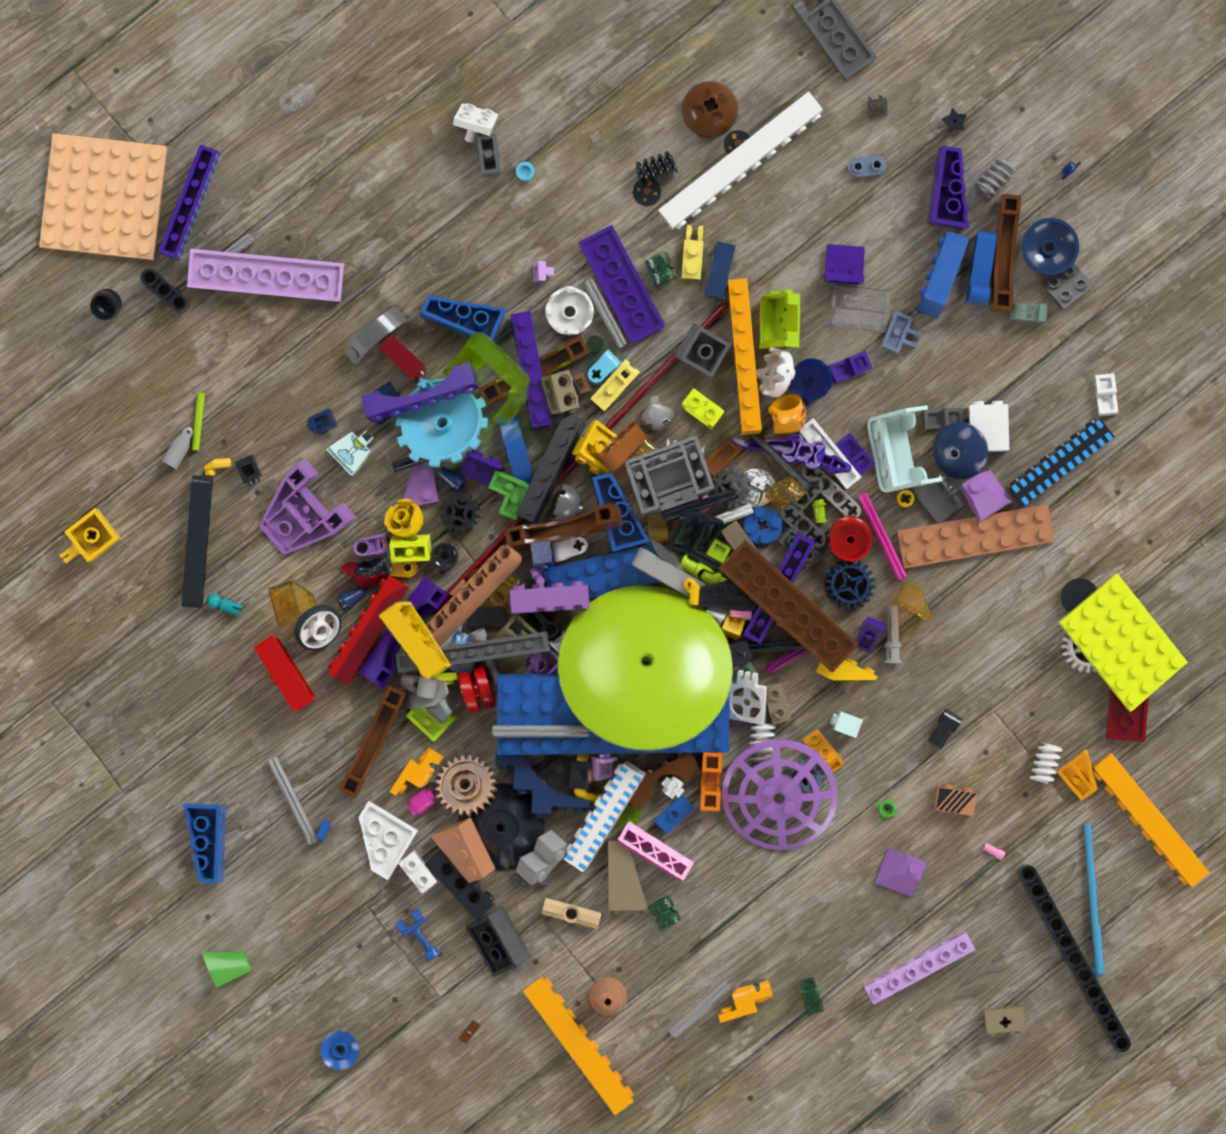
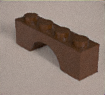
[630,752,702,809]

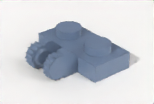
[881,311,923,354]

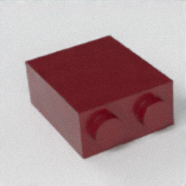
[378,334,427,383]

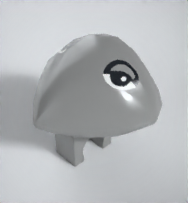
[641,395,676,431]

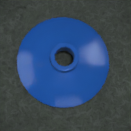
[321,1031,359,1070]

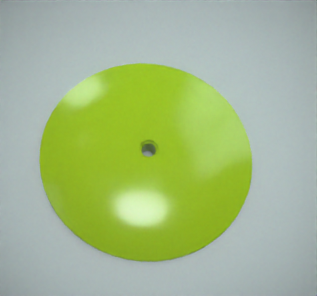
[558,585,732,750]

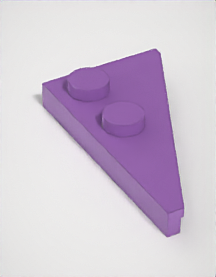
[404,461,439,506]

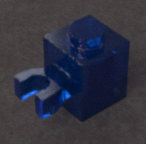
[531,540,554,572]

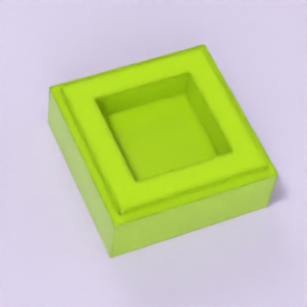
[706,538,732,563]

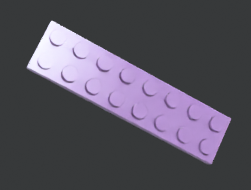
[187,249,344,302]

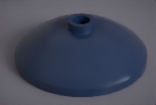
[1021,218,1079,276]
[933,422,989,479]

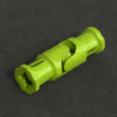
[678,555,727,585]

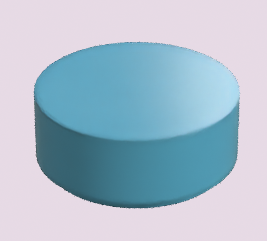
[516,162,535,182]

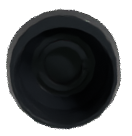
[90,288,122,320]

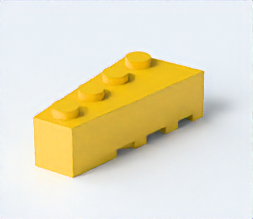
[379,602,451,679]

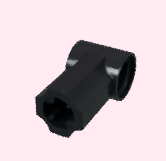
[526,611,560,639]
[927,708,963,750]

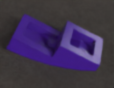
[827,351,873,384]
[835,432,875,476]

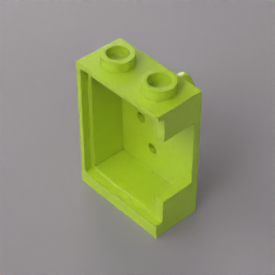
[760,289,800,350]

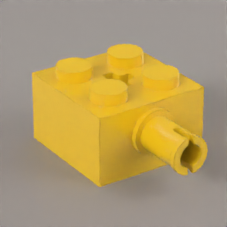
[59,508,122,564]

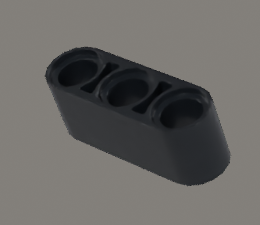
[141,269,189,313]

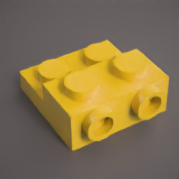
[572,420,617,475]

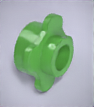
[876,798,898,820]

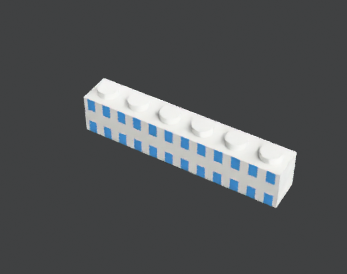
[564,761,646,872]

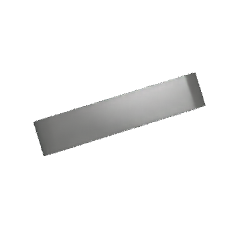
[631,547,707,608]

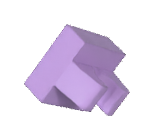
[533,261,554,283]

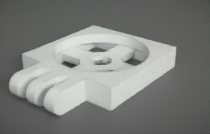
[729,670,767,725]

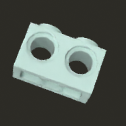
[830,711,863,738]

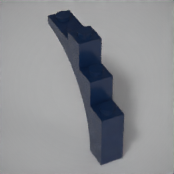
[495,748,590,819]

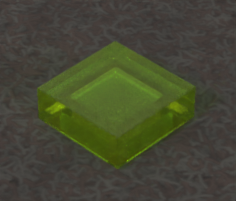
[617,805,642,826]

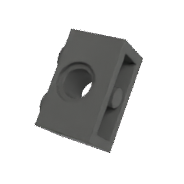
[477,134,501,178]

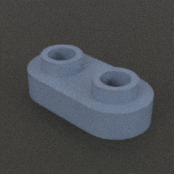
[848,156,886,178]

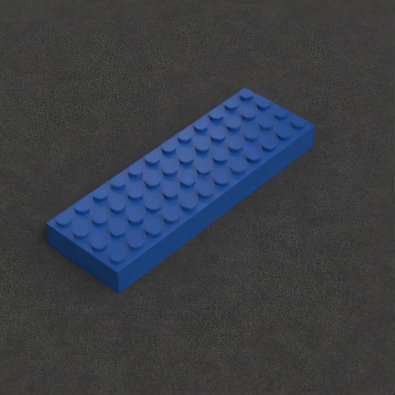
[496,674,730,755]

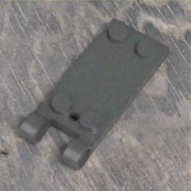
[791,0,877,81]

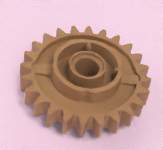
[435,755,497,817]

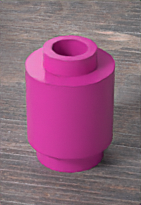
[407,789,437,816]

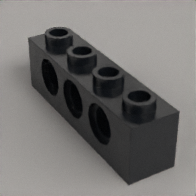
[424,849,495,921]

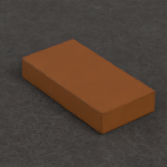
[705,438,741,478]

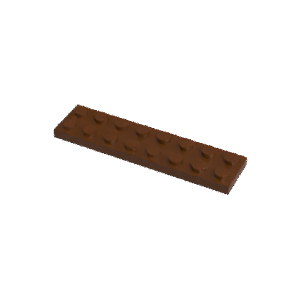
[719,540,859,673]

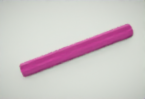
[858,493,907,581]

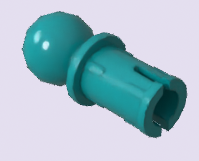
[206,594,243,617]

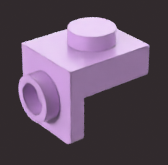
[592,753,618,781]

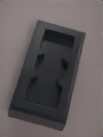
[467,607,506,626]

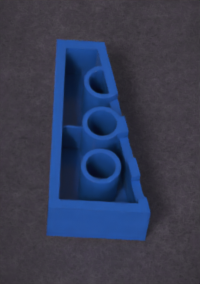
[917,230,969,318]
[420,296,506,348]
[591,472,650,553]
[183,803,226,883]

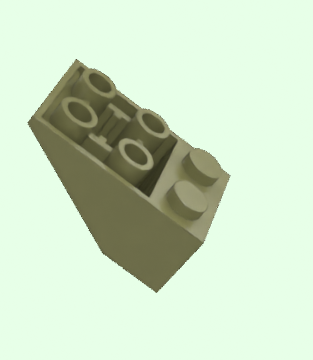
[484,613,538,674]

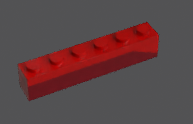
[328,575,410,685]

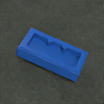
[654,794,695,834]

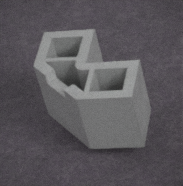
[516,830,567,886]

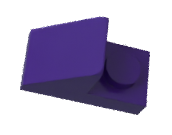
[856,616,885,653]

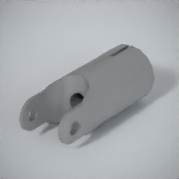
[162,427,193,469]

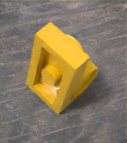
[721,609,746,641]

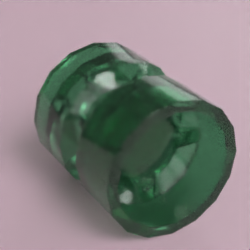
[645,252,677,286]
[648,895,682,931]

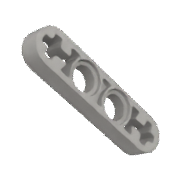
[801,466,861,517]

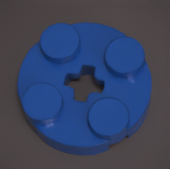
[744,506,782,544]

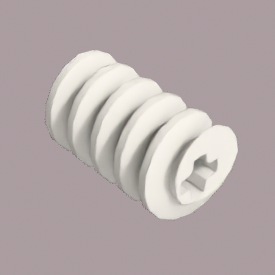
[748,723,776,762]
[1030,742,1063,784]

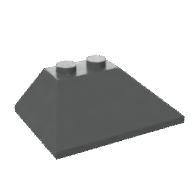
[624,435,715,515]

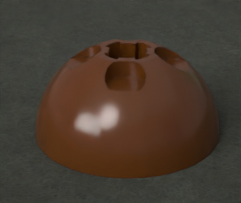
[682,81,738,138]

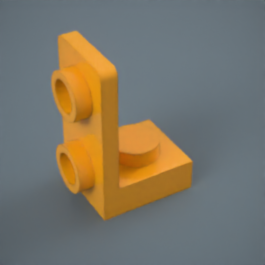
[803,729,845,773]

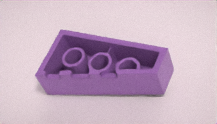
[509,581,589,613]

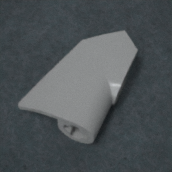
[401,673,449,710]

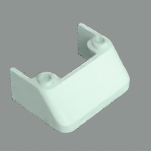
[867,405,942,492]

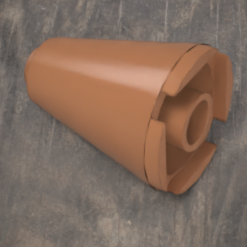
[589,977,627,1016]

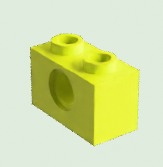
[389,534,432,562]

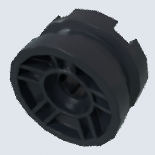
[431,543,459,570]

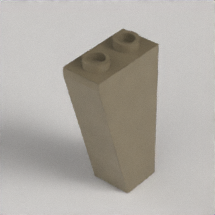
[608,840,647,914]

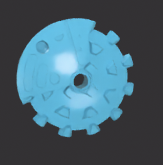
[396,378,488,467]

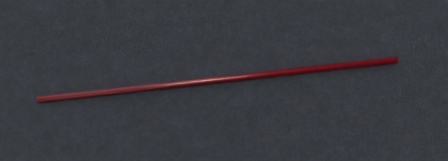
[437,302,728,611]

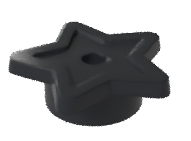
[942,108,966,133]

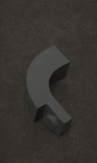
[343,306,407,365]

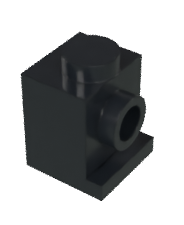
[235,455,263,486]

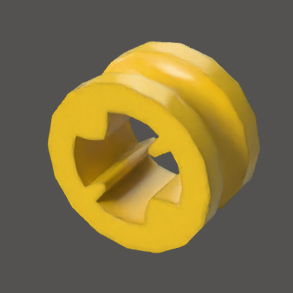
[896,490,914,507]

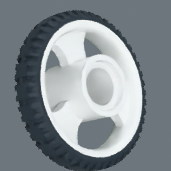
[294,605,342,650]

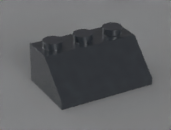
[466,906,531,977]

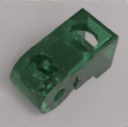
[799,976,824,1015]

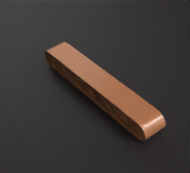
[426,545,522,647]

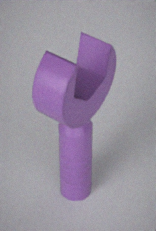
[529,566,546,585]

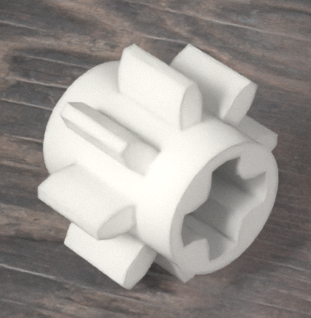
[661,775,684,799]

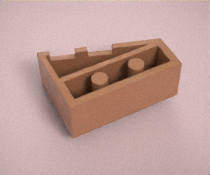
[431,817,495,883]

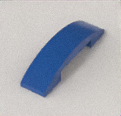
[498,413,534,484]

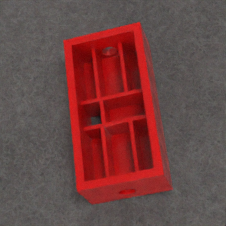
[253,635,318,712]

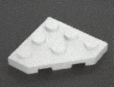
[358,801,418,880]

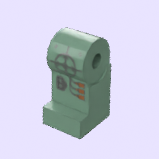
[1010,303,1047,324]

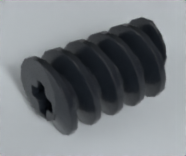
[636,151,678,185]

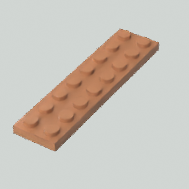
[897,504,1055,569]

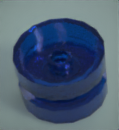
[788,358,833,403]

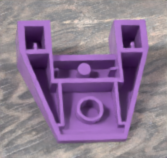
[259,460,356,555]

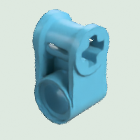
[587,349,622,385]

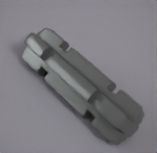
[511,874,548,887]

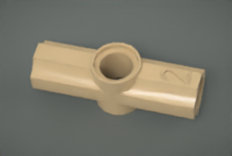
[542,898,601,929]

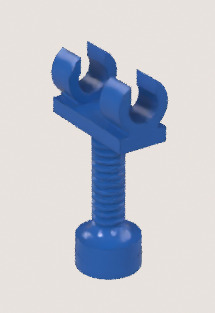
[395,908,440,961]

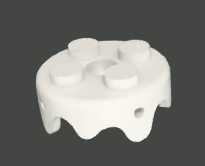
[546,286,594,336]
[756,347,795,398]

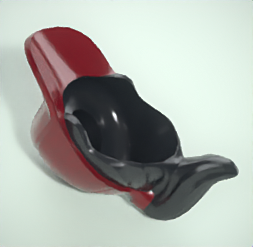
[339,551,392,586]

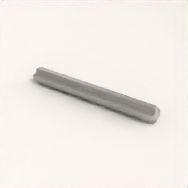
[492,726,589,737]
[267,757,318,845]

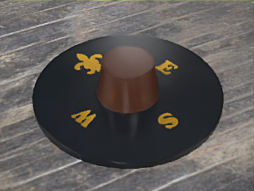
[724,130,750,155]
[633,178,661,206]

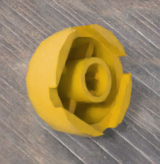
[384,498,424,538]

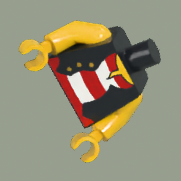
[569,754,604,803]

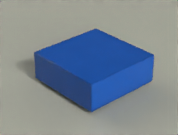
[317,819,332,840]

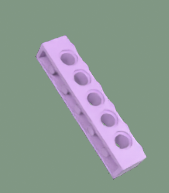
[863,931,976,1005]

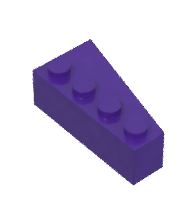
[927,146,969,230]

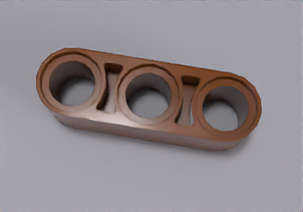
[598,421,647,471]

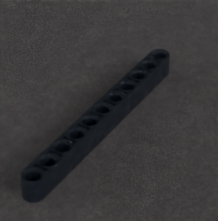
[1017,864,1131,1052]

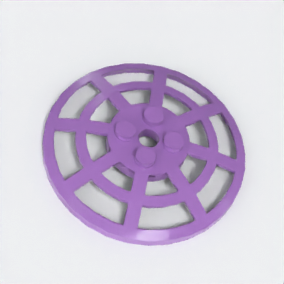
[722,739,838,850]

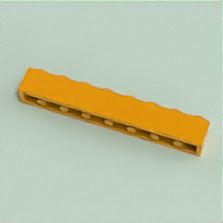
[727,278,762,435]
[1092,753,1210,887]
[523,975,634,1115]

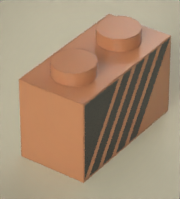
[933,783,977,816]

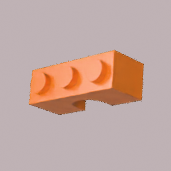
[700,752,722,811]

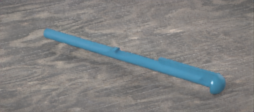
[1083,823,1106,976]

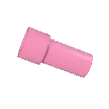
[730,609,752,620]
[983,843,1006,860]

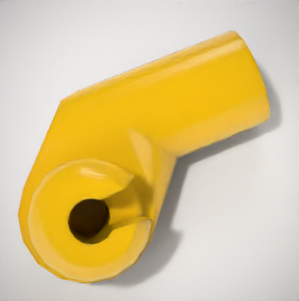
[204,458,231,476]
[683,578,700,605]

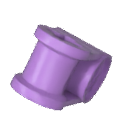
[354,533,390,557]

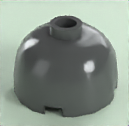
[549,483,583,521]

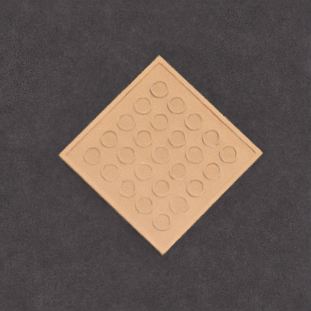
[39,133,168,261]

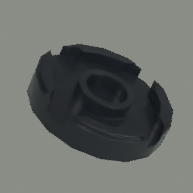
[1060,578,1097,612]

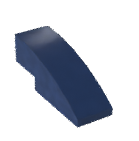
[704,241,736,300]

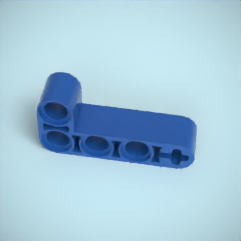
[966,230,997,306]

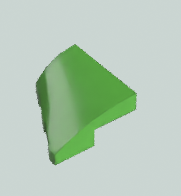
[202,951,253,988]

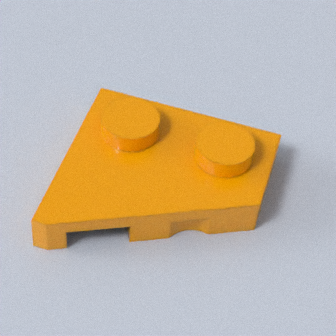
[1057,749,1097,801]

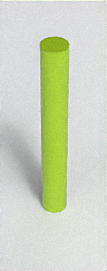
[191,393,205,451]

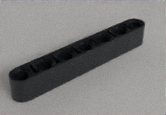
[182,475,213,608]

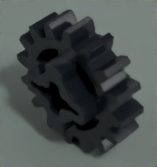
[439,492,481,534]

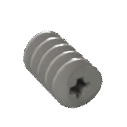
[975,158,1017,201]

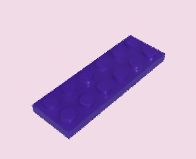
[578,225,665,344]

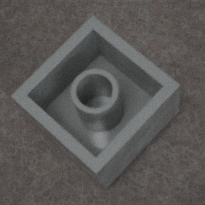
[675,323,731,378]

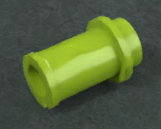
[811,499,827,523]

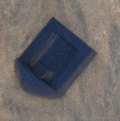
[307,409,338,435]

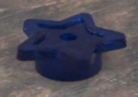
[1061,161,1081,180]

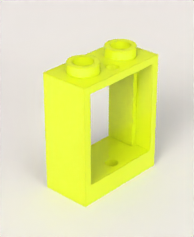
[681,388,725,430]

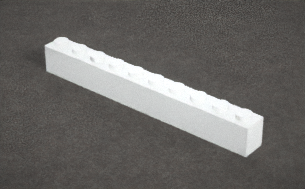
[658,91,823,230]

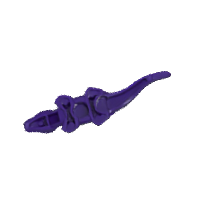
[732,434,852,474]

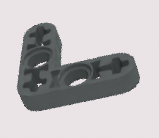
[780,476,827,548]

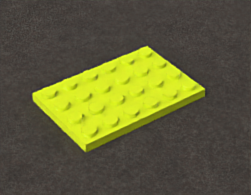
[1058,573,1188,712]

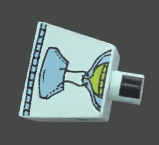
[326,430,374,477]

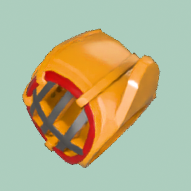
[768,394,807,434]

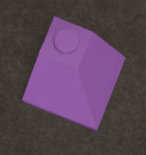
[959,470,1012,522]
[875,847,927,897]

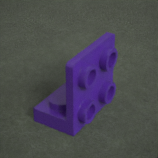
[824,244,865,285]
[459,449,503,486]

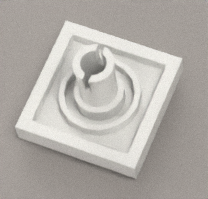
[453,103,498,143]

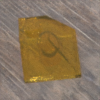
[268,580,317,625]
[893,581,932,622]

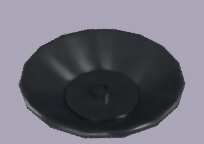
[457,783,545,871]

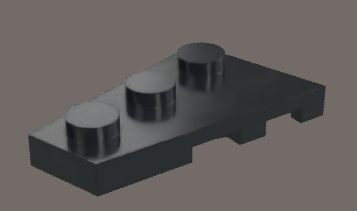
[698,579,756,611]

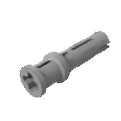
[884,606,902,664]

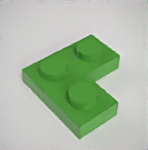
[488,469,530,520]

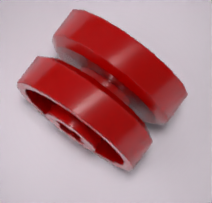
[828,515,872,562]
[458,667,496,714]

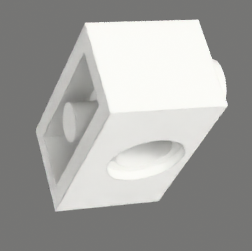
[398,850,438,893]

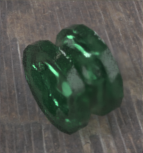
[587,335,604,353]

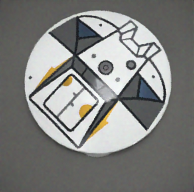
[745,469,775,507]

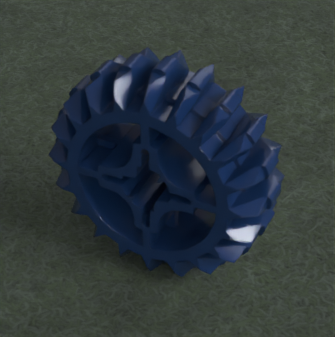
[824,560,876,610]

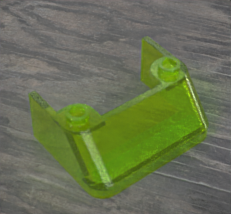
[442,332,529,425]

